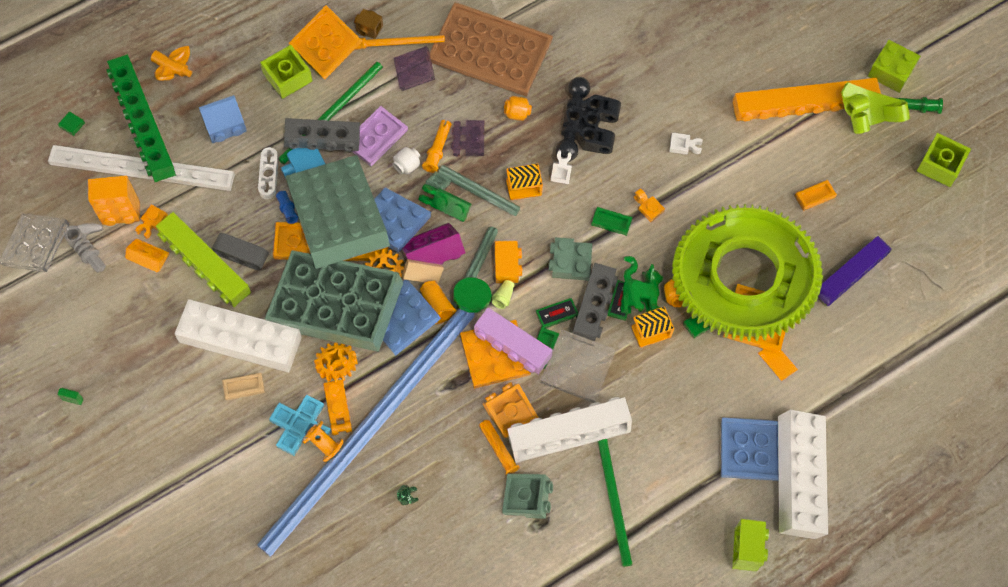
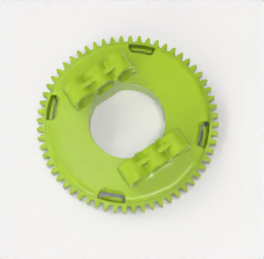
[672,204,823,341]

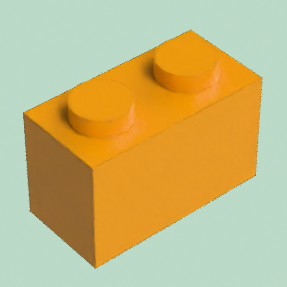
[495,241,522,284]

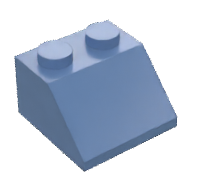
[199,95,247,144]

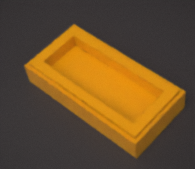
[794,180,837,211]

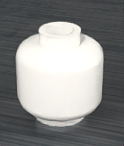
[393,147,420,175]

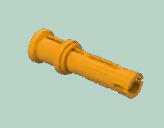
[422,120,452,173]

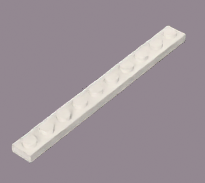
[48,145,235,191]

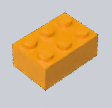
[88,176,140,226]

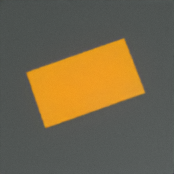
[758,349,798,381]

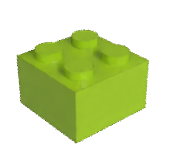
[868,40,921,93]
[260,45,313,99]
[917,133,971,187]
[732,519,769,572]

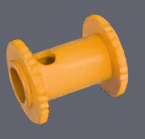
[302,421,343,462]

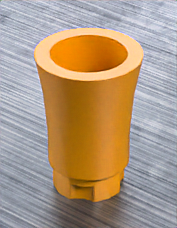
[420,280,457,324]

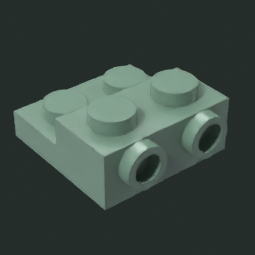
[549,237,592,281]
[502,474,553,519]

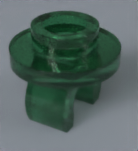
[397,485,419,505]

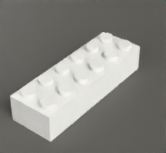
[175,299,302,373]
[507,397,632,463]
[778,410,828,539]

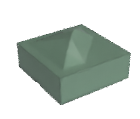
[426,171,451,190]

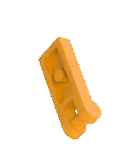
[323,380,353,436]

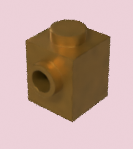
[354,8,383,39]

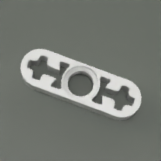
[258,147,278,199]

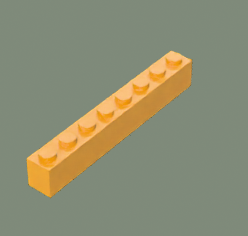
[732,78,881,121]

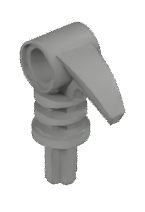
[64,223,106,273]

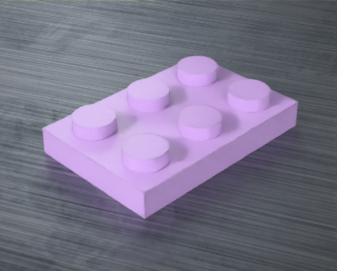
[352,106,408,166]

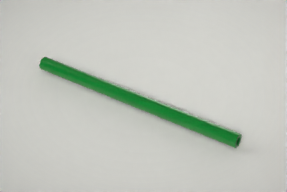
[278,62,383,165]
[598,439,633,567]

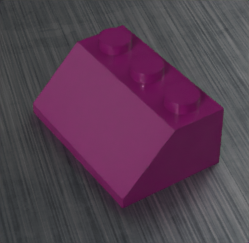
[401,223,466,265]

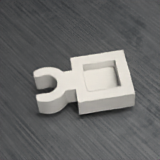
[669,133,703,154]
[551,150,572,184]

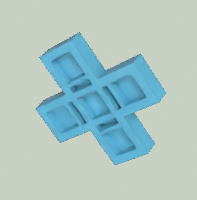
[269,394,331,456]

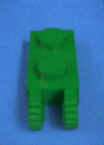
[418,184,472,222]

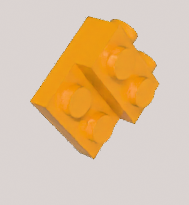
[483,382,539,438]

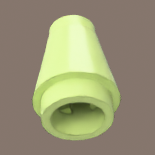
[492,280,514,309]

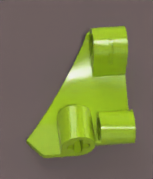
[841,82,910,134]

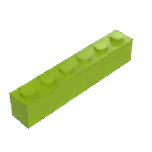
[156,212,251,307]

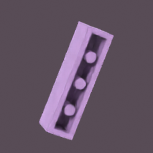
[474,308,553,375]

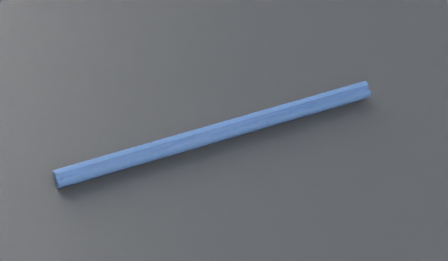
[257,308,475,557]

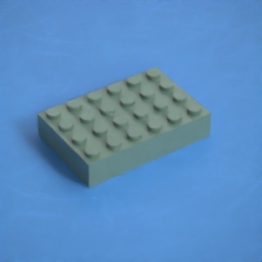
[285,155,390,269]
[265,250,403,352]

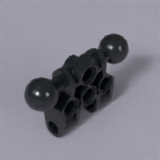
[555,77,621,162]

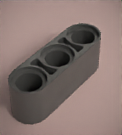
[211,233,269,271]

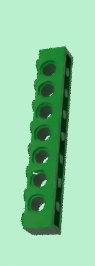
[106,54,176,183]

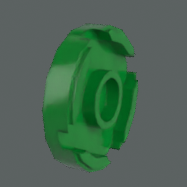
[453,277,492,313]

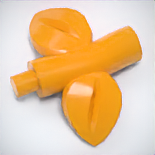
[151,46,192,80]

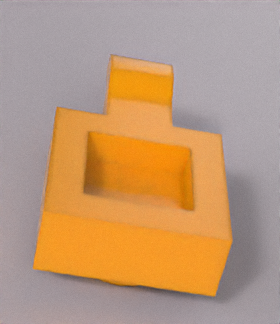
[633,188,665,222]

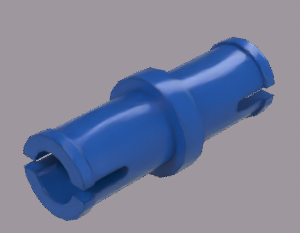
[276,191,298,224]

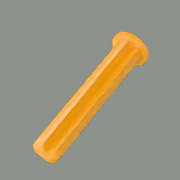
[479,420,520,475]

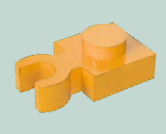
[135,204,168,239]

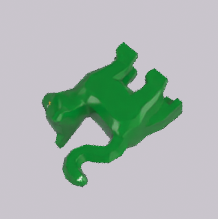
[621,256,663,314]

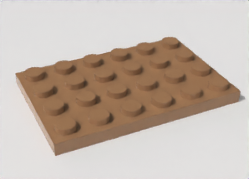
[427,2,553,97]

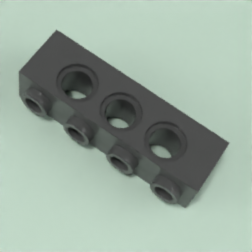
[284,118,360,152]
[572,263,618,344]

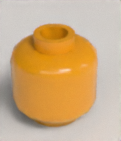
[504,96,532,121]
[663,279,684,307]

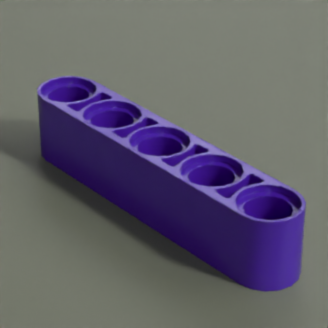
[818,236,892,306]

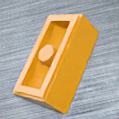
[125,238,169,272]

